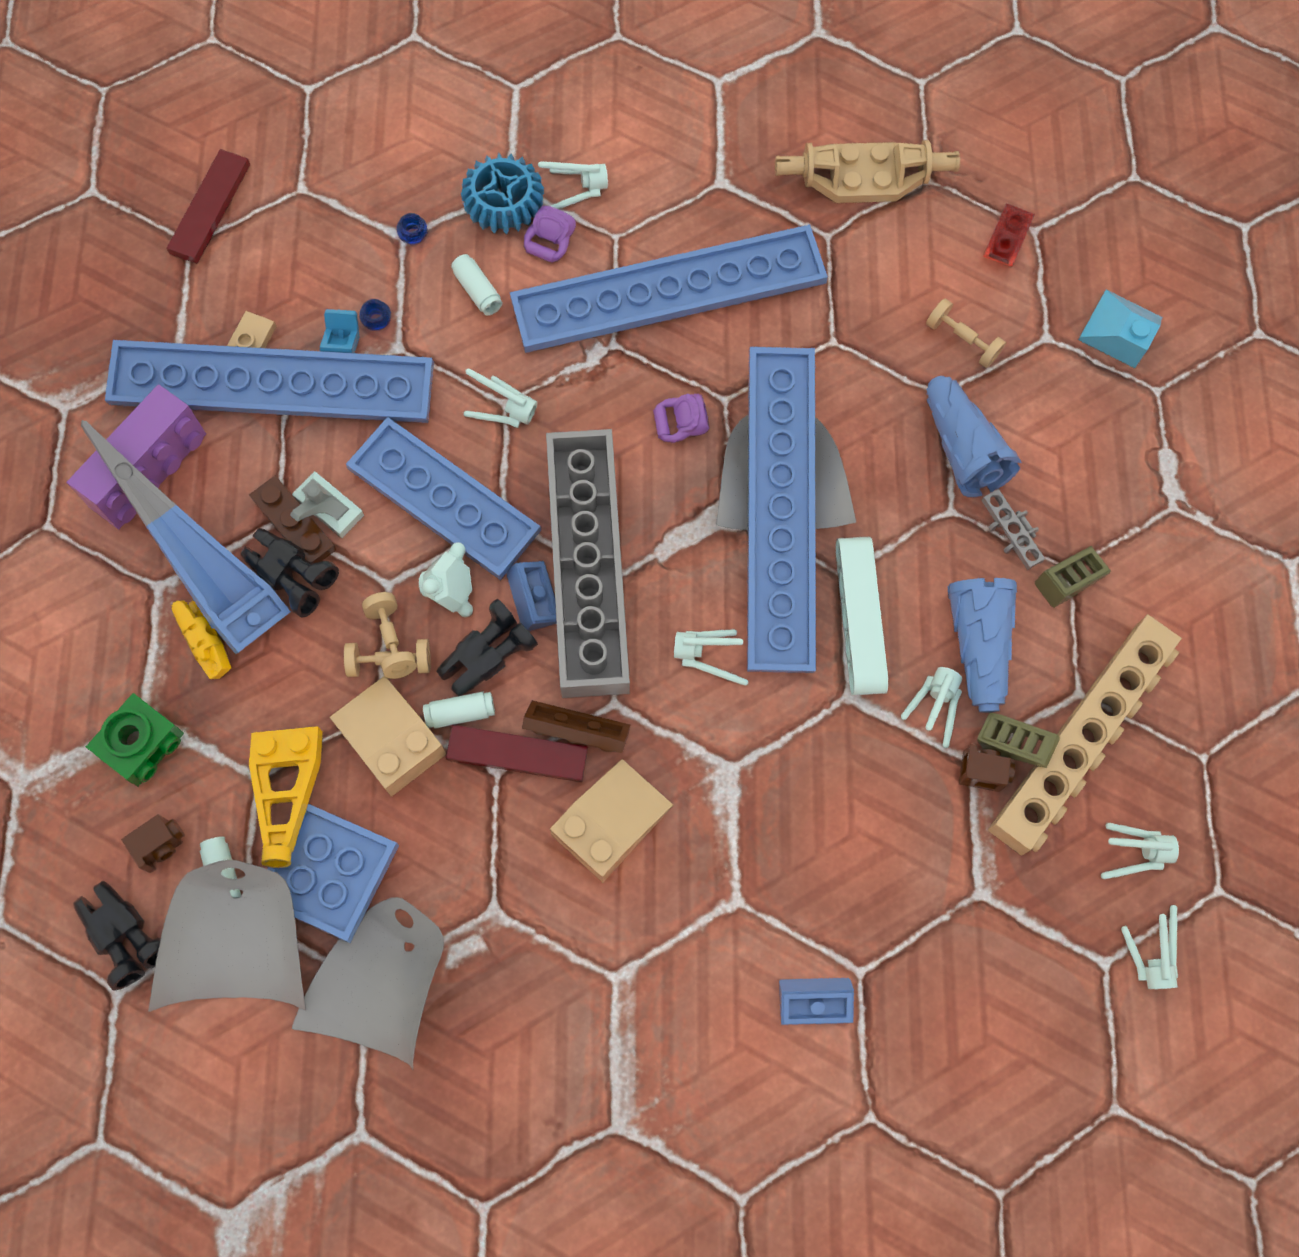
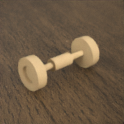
[926,298,1006,368]
[362,592,417,679]
[344,639,431,677]

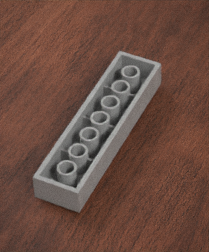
[546,429,630,698]

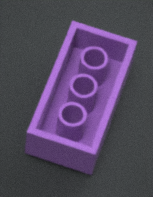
[66,384,206,530]

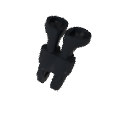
[240,528,339,618]
[436,599,538,696]
[73,881,161,991]

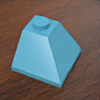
[1078,290,1162,368]

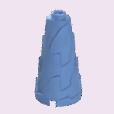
[926,376,1022,497]
[947,578,1017,713]

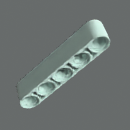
[836,537,888,695]

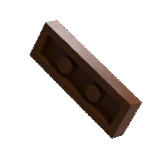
[249,475,337,563]
[522,700,631,753]

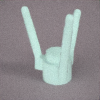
[538,161,608,209]
[463,368,538,428]
[674,629,749,686]
[901,667,962,748]
[1101,823,1179,879]
[1121,905,1178,989]

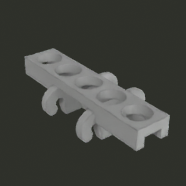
[981,489,1045,570]

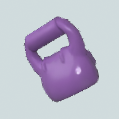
[524,206,576,263]
[653,394,709,443]

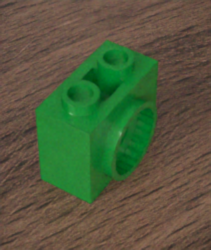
[86,693,184,787]

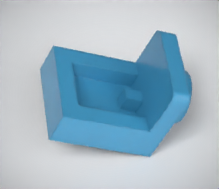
[320,309,360,353]

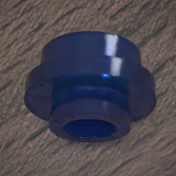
[396,213,428,244]
[359,299,391,330]

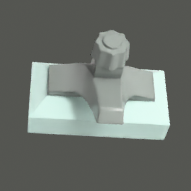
[290,471,364,538]

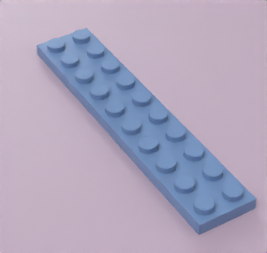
[510,224,828,353]
[105,340,434,423]
[747,347,816,673]

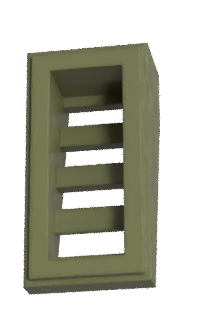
[1035,546,1111,608]
[977,712,1060,768]

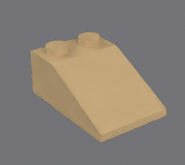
[330,676,446,797]
[550,759,673,883]

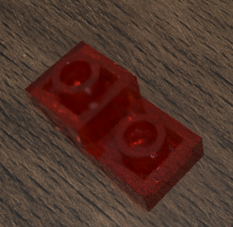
[983,203,1035,268]

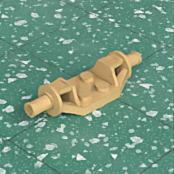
[775,140,960,203]

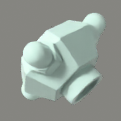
[419,542,473,617]

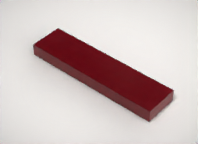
[166,149,250,264]
[446,725,588,782]

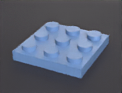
[268,804,399,943]

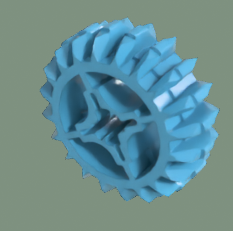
[461,152,544,235]

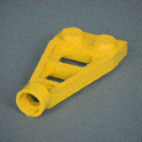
[249,726,323,868]

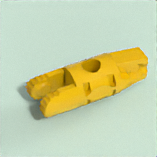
[171,601,231,679]

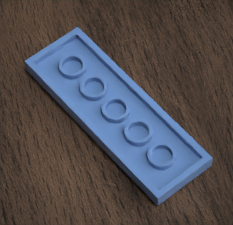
[346,417,541,580]

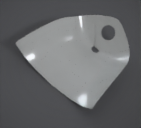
[716,415,856,530]
[148,860,307,1012]
[292,897,444,1070]

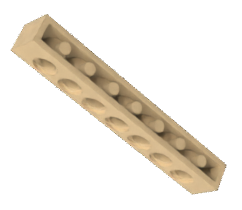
[988,614,1182,856]

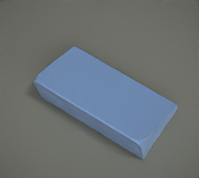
[506,561,557,631]
[779,978,854,1025]

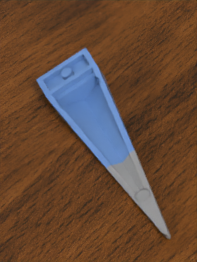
[81,420,291,654]

